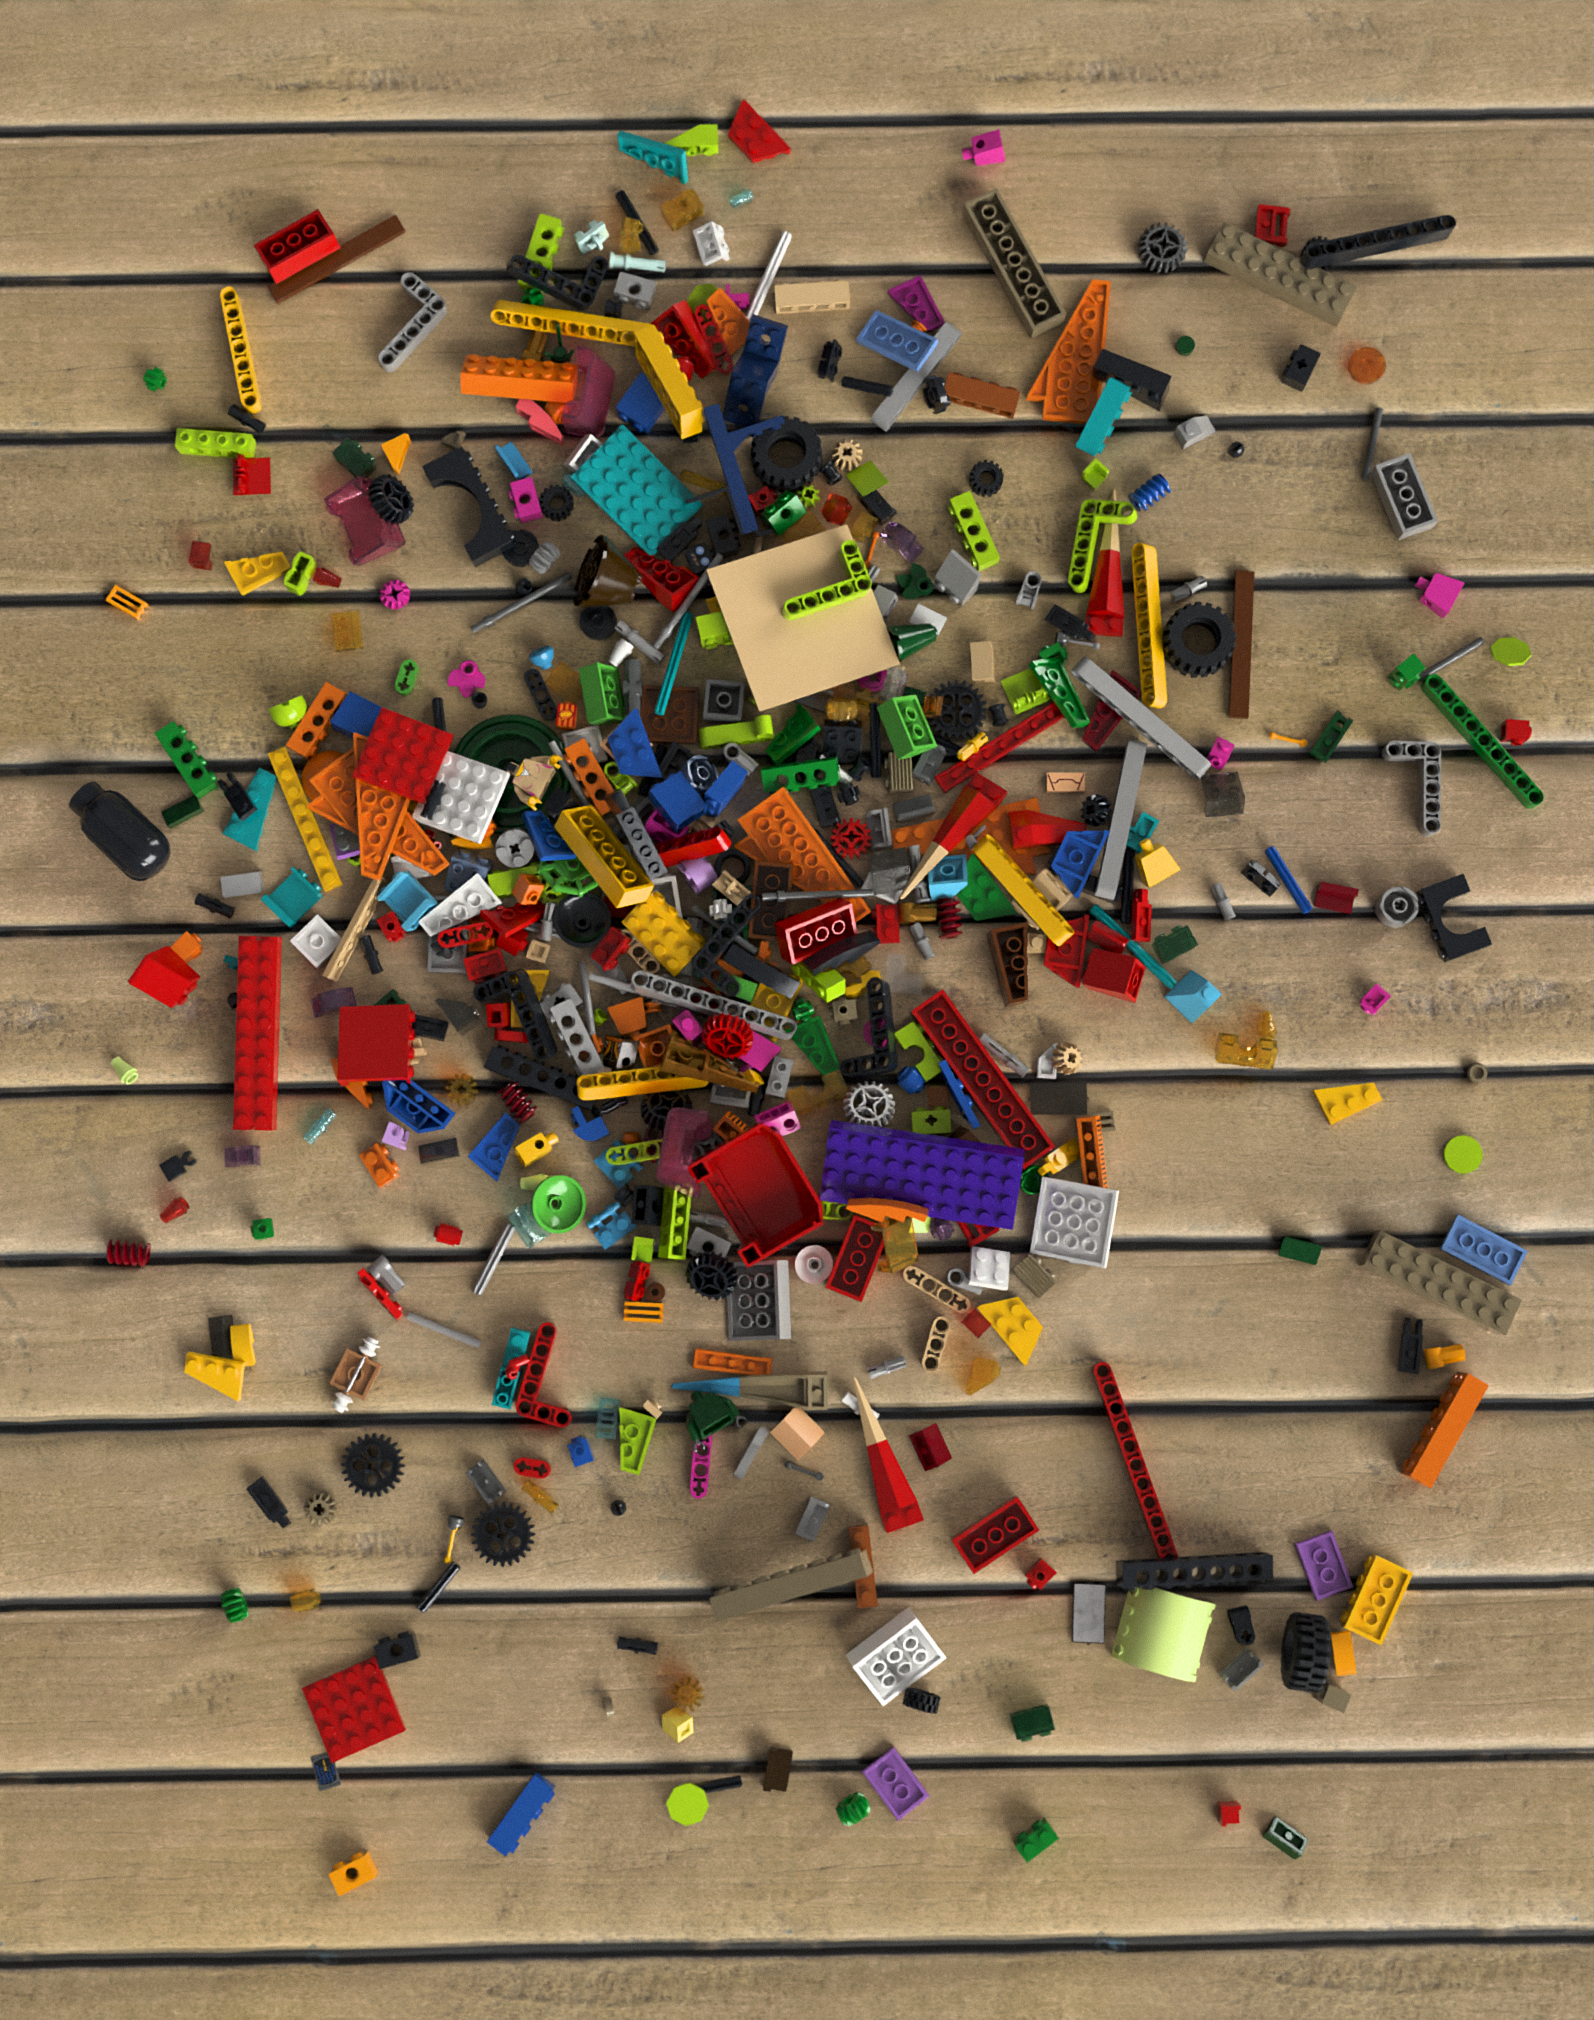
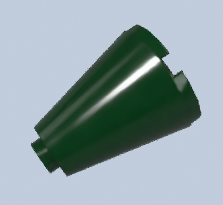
[886,623,938,662]

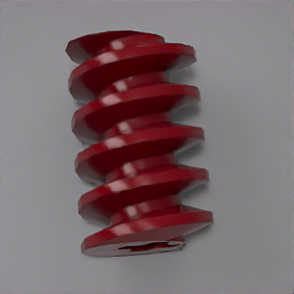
[936,898,963,939]
[497,1081,537,1125]
[106,1239,151,1267]

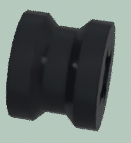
[604,299,623,319]
[614,1183,634,1208]

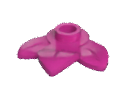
[448,660,486,698]

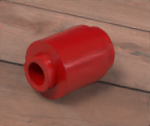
[433,1223,463,1246]

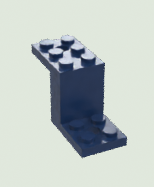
[722,314,788,427]

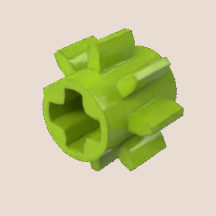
[798,485,820,509]

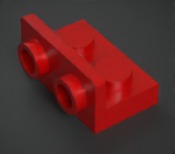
[872,903,900,944]
[590,926,632,971]
[463,948,508,984]

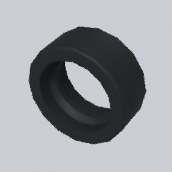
[715,850,751,884]

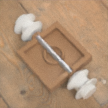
[329,1336,383,1413]

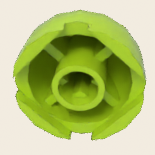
[268,695,308,729]

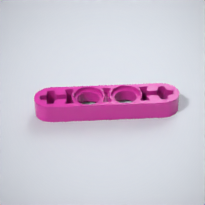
[690,1434,713,1499]

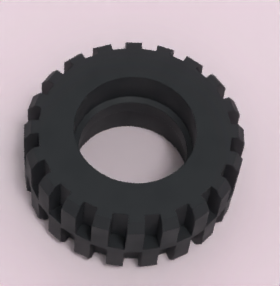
[751,416,822,493]
[1162,602,1237,678]
[1281,1612,1331,1693]

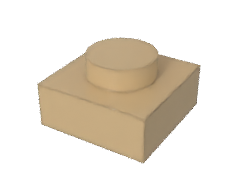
[1027,933,1047,955]
[526,939,551,964]
[643,1399,663,1419]

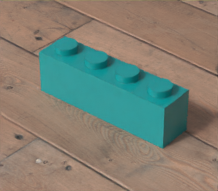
[1075,377,1132,457]

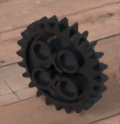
[926,680,987,742]
[341,1433,406,1498]
[471,1501,536,1567]

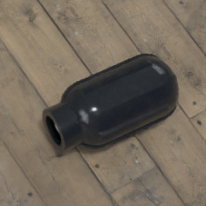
[69,781,171,881]

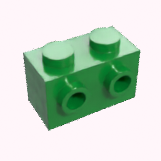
[1388,653,1426,691]
[1013,1817,1059,1863]

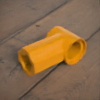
[1423,1344,1466,1369]

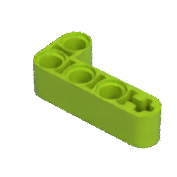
[698,715,774,750]

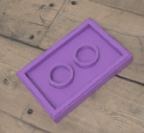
[1294,1530,1353,1601]
[862,1746,929,1820]

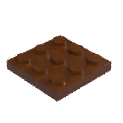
[641,685,699,745]

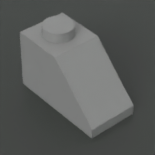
[1174,416,1216,449]

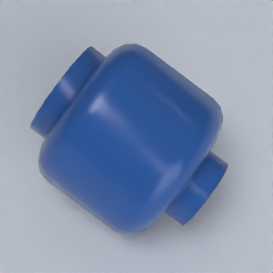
[897,1066,925,1094]

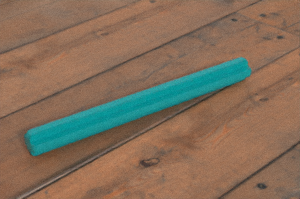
[654,612,693,716]
[1089,904,1177,989]

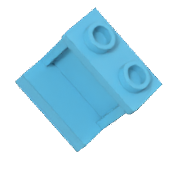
[377,871,439,931]

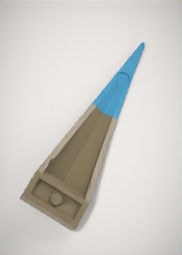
[671,1370,828,1410]

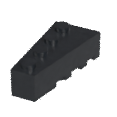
[1092,349,1172,412]

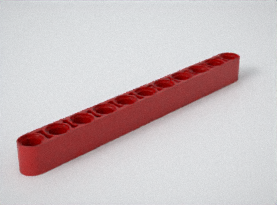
[1092,1362,1178,1558]

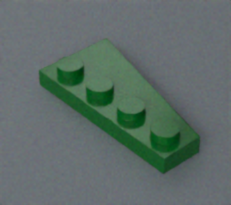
[1028,657,1090,728]

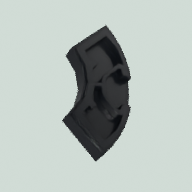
[796,737,821,781]

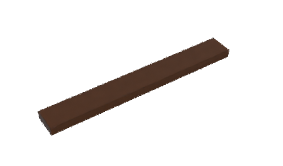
[267,215,405,304]
[1229,570,1255,719]

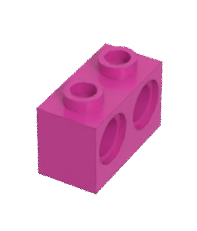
[754,1101,801,1136]

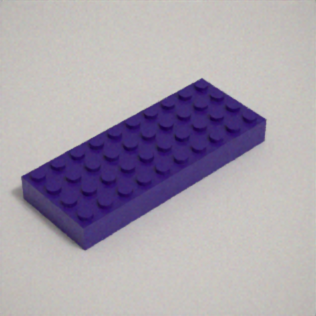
[820,1120,1025,1230]

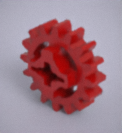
[831,818,872,860]

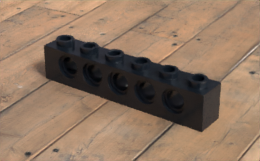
[484,1045,597,1111]

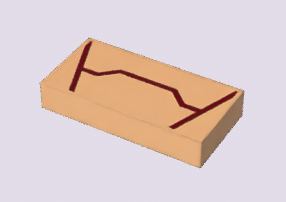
[1046,772,1085,793]

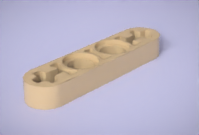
[903,1266,971,1313]

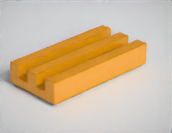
[105,585,148,621]
[623,1301,664,1323]

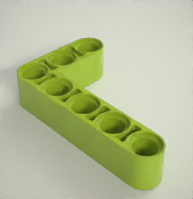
[1068,499,1137,593]
[782,540,872,620]

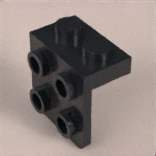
[823,717,862,764]

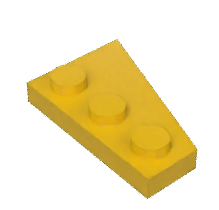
[1312,1082,1382,1125]
[184,1351,245,1401]

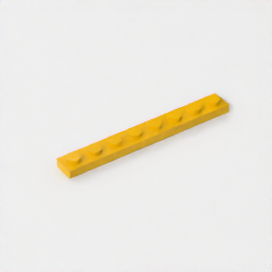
[268,747,343,892]

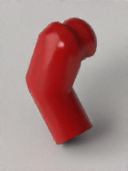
[424,828,442,850]
[505,1354,529,1379]

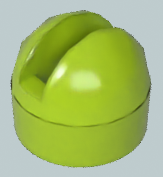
[593,1008,608,1025]

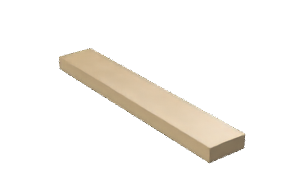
[322,877,389,983]

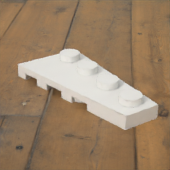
[418,873,502,937]

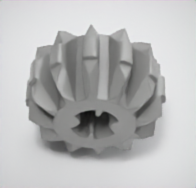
[529,541,560,574]

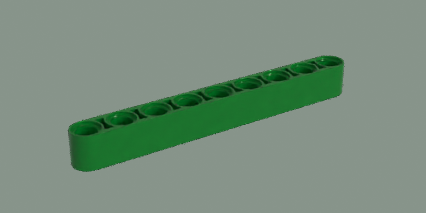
[1421,674,1544,809]

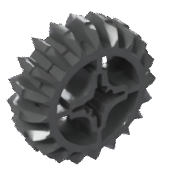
[1137,222,1188,273]

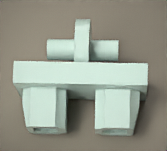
[574,220,610,255]

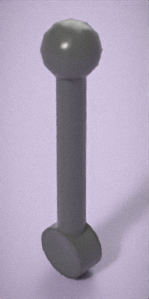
[785,1461,824,1481]

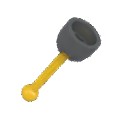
[444,1515,464,1564]

